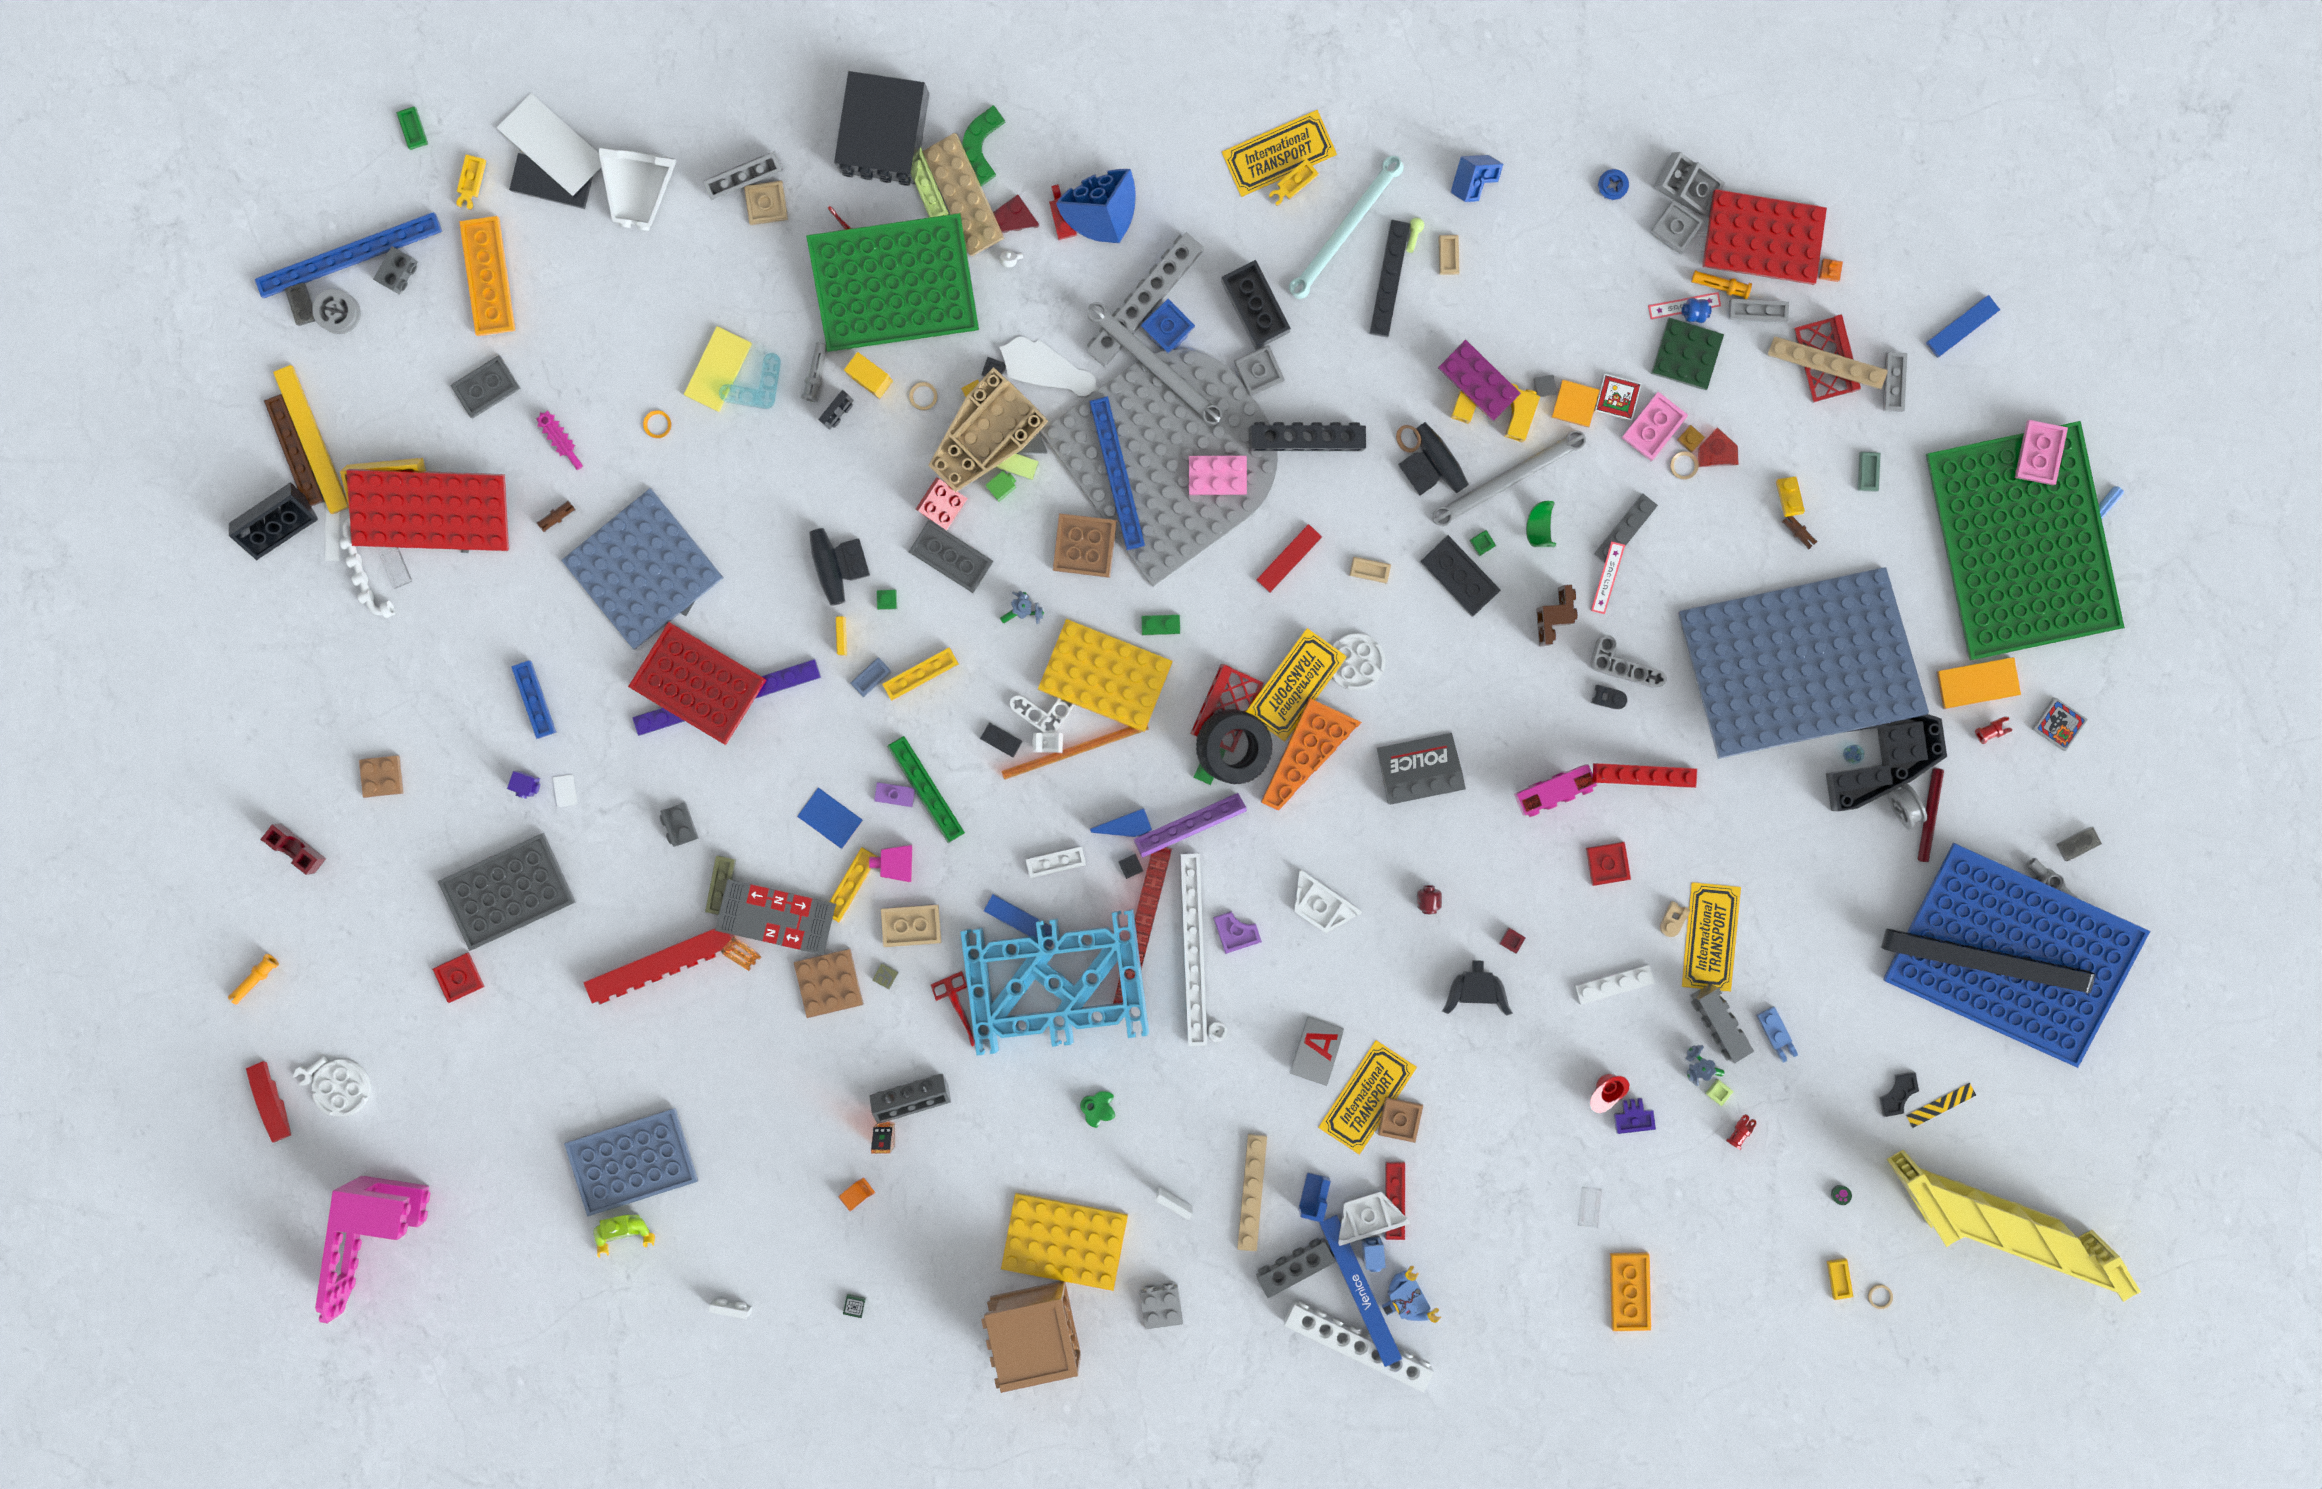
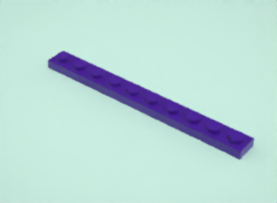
[632,659,821,736]

